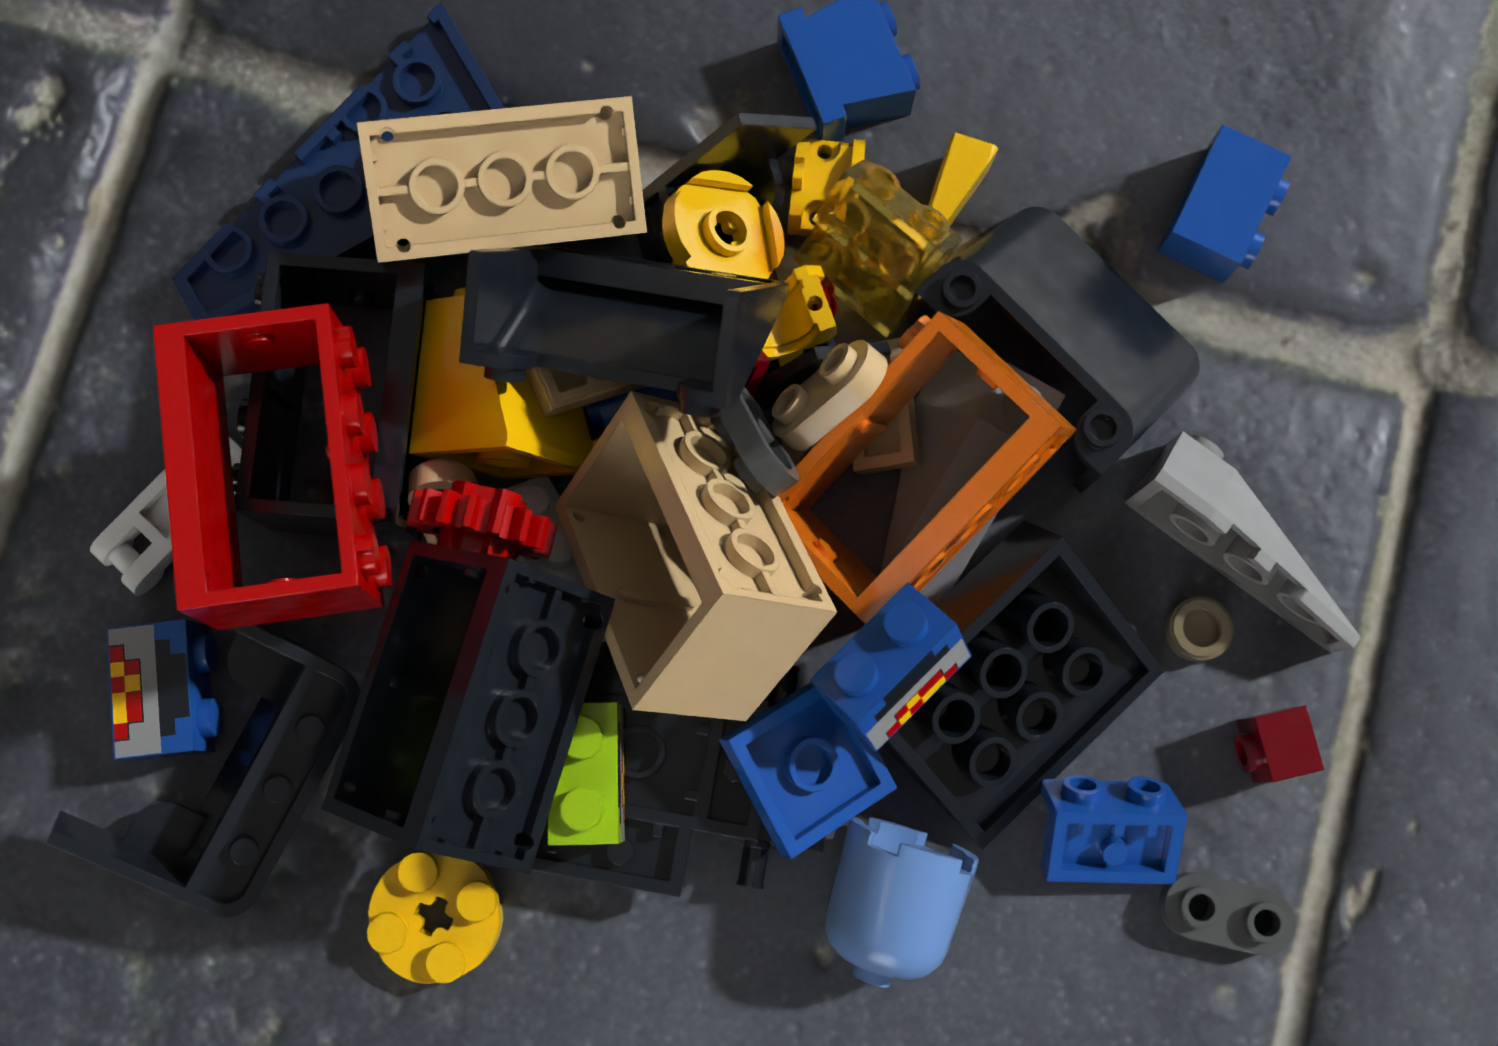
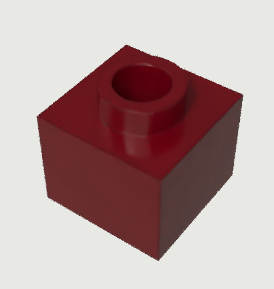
[1234,705,1325,783]

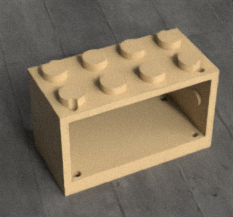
[357,96,647,263]
[554,391,837,721]

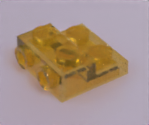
[794,158,963,338]

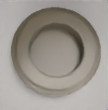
[1164,596,1233,662]

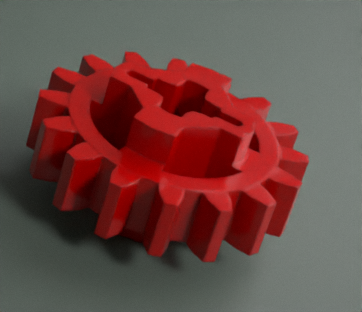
[406,480,558,560]

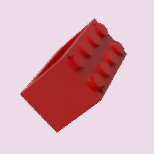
[153,303,393,630]

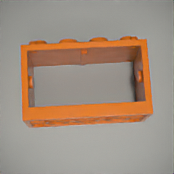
[779,311,1077,624]

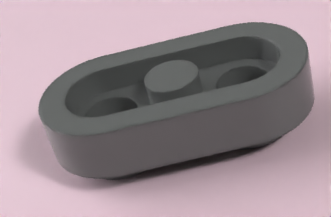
[710,387,800,497]
[1159,872,1296,956]

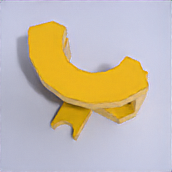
[787,138,866,244]
[762,265,837,367]

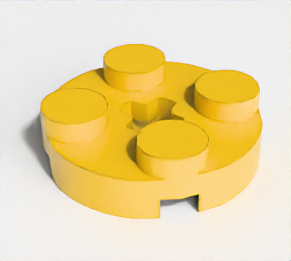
[662,170,785,279]
[367,852,503,984]

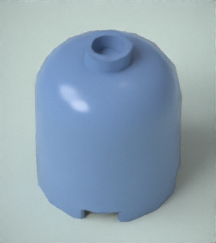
[824,817,979,988]

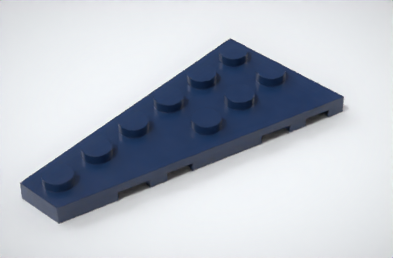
[172,2,504,320]

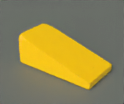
[910,132,998,269]

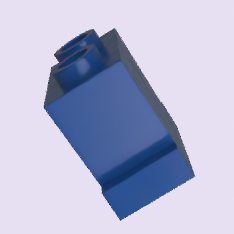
[777,0,920,142]

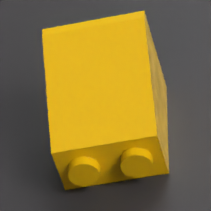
[409,288,593,479]

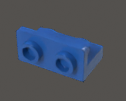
[1040,775,1188,884]

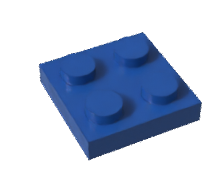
[719,682,897,859]

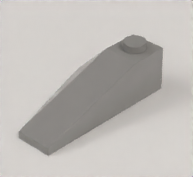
[880,351,1066,605]
[1124,431,1361,653]

